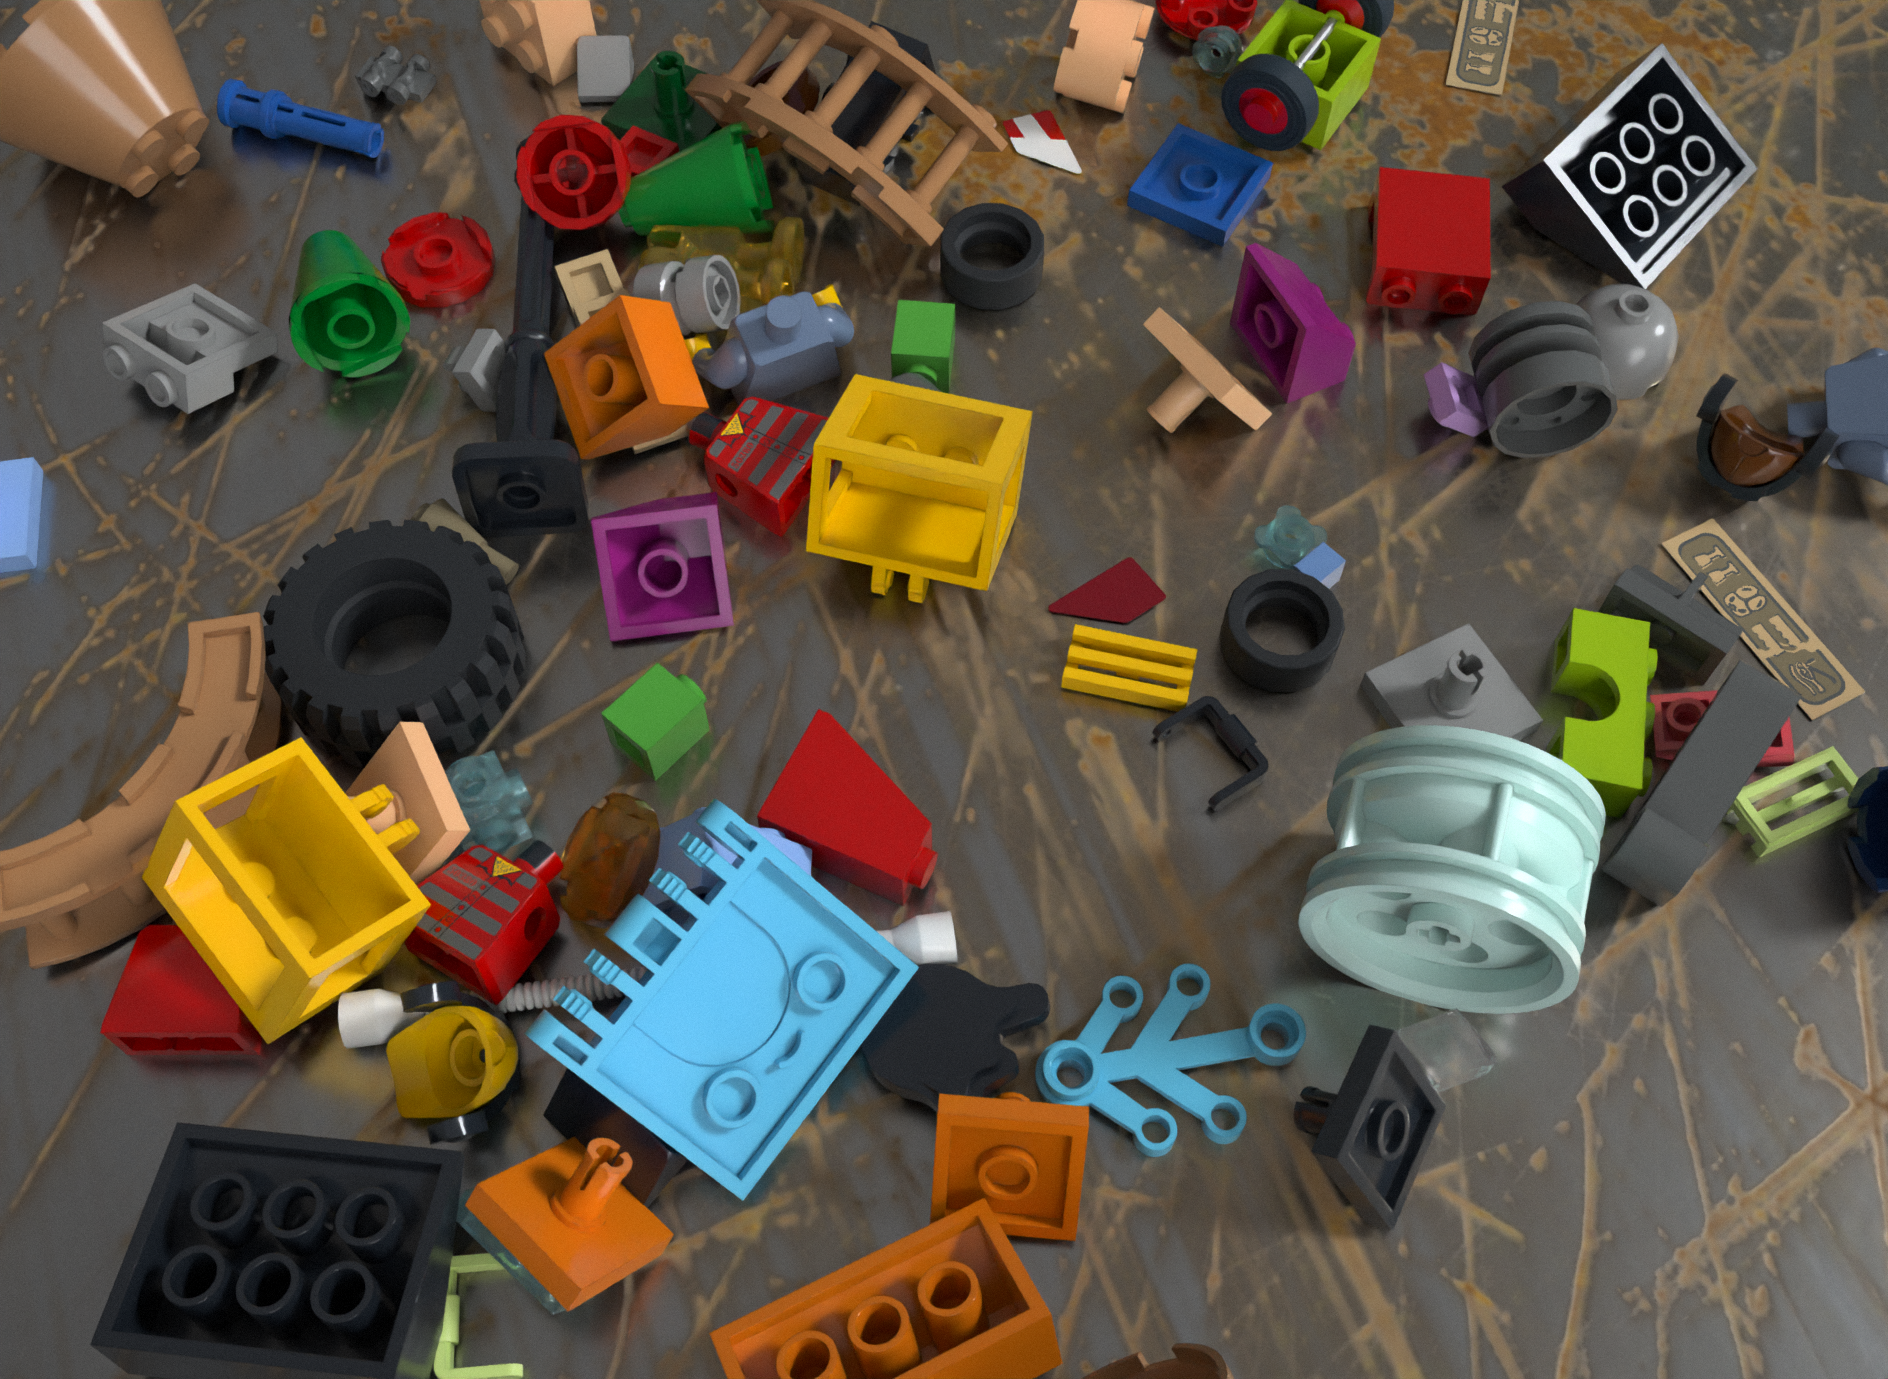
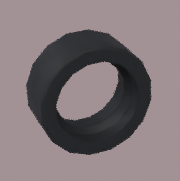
[940,203,1044,310]
[1220,569,1345,692]

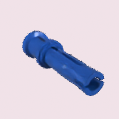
[217,79,384,158]

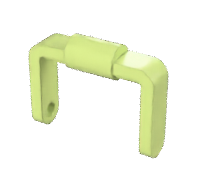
[434,1251,523,1379]

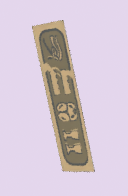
[1446,0,1519,96]
[1661,518,1865,721]

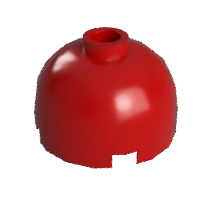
[517,115,632,230]

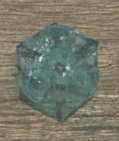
[445,750,533,853]

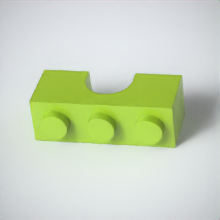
[1546,608,1658,818]

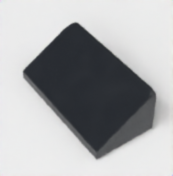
[543,1068,688,1208]

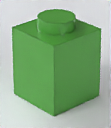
[891,300,955,394]
[601,663,710,781]

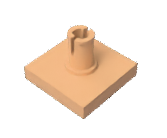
[1143,307,1272,433]
[345,722,470,885]

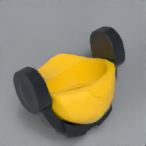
[386,981,520,1145]

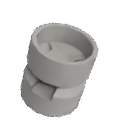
[633,255,741,336]

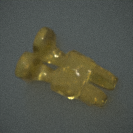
[638,216,804,305]

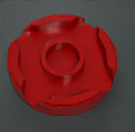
[381,212,496,308]

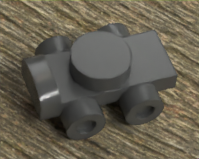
[355,46,437,105]

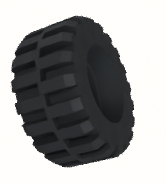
[263,519,526,768]

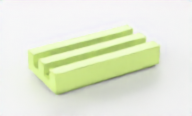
[1726,746,1858,857]

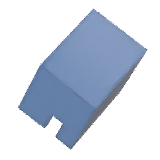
[1293,542,1346,589]

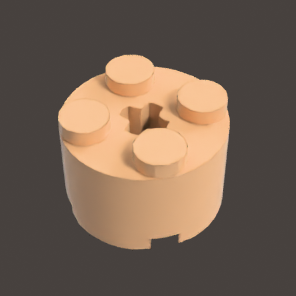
[1054,0,1155,114]

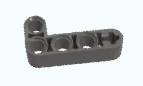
[1601,660,1802,907]

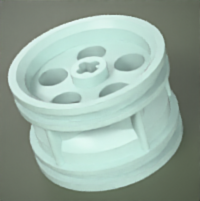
[1298,725,1606,1014]

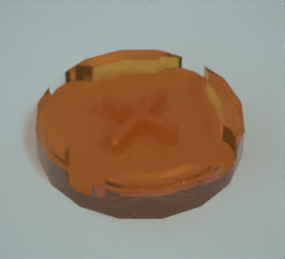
[559,792,661,929]

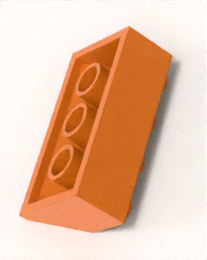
[709,1198,1063,1379]

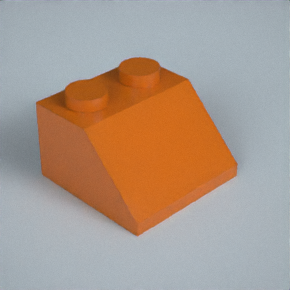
[544,295,709,460]

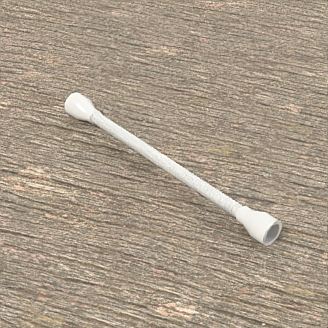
[338,911,957,1049]

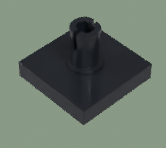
[1293,1024,1446,1231]

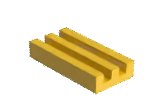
[1061,624,1198,712]

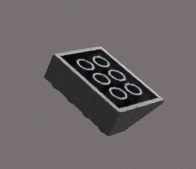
[1502,43,1758,289]
[90,1122,465,1379]

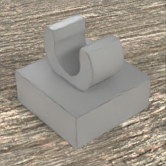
[442,329,506,412]

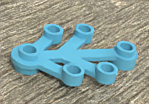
[1035,963,1306,1157]

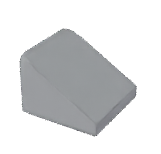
[577,35,634,102]

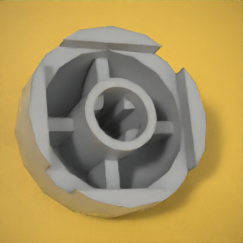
[1576,284,1679,400]

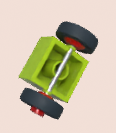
[1221,0,1394,151]

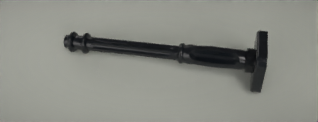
[452,134,589,538]

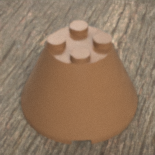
[0,0,209,197]

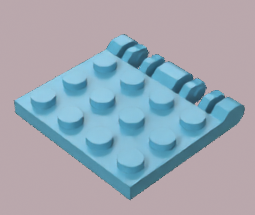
[525,799,919,1200]

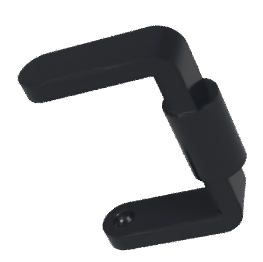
[1152,696,1269,811]

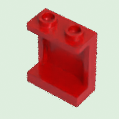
[1366,167,1491,315]

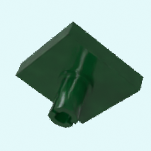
[601,51,722,152]

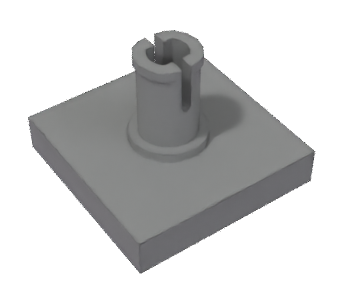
[1360,623,1543,741]

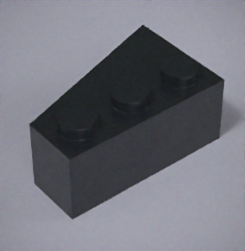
[793,21,936,206]

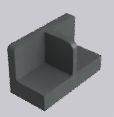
[1598,565,1742,685]

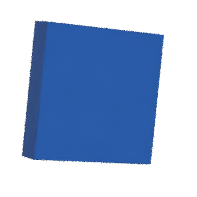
[1127,123,1273,247]

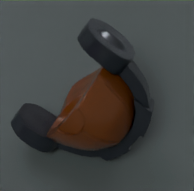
[1696,373,1840,502]

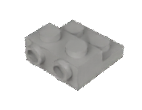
[101,283,278,414]

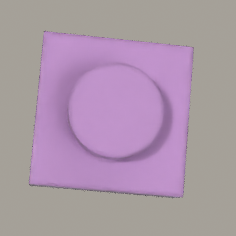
[1423,362,1488,437]

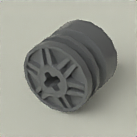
[1468,301,1618,458]

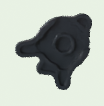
[861,964,1050,1112]

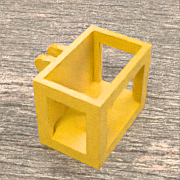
[806,374,1033,603]
[141,737,431,1044]

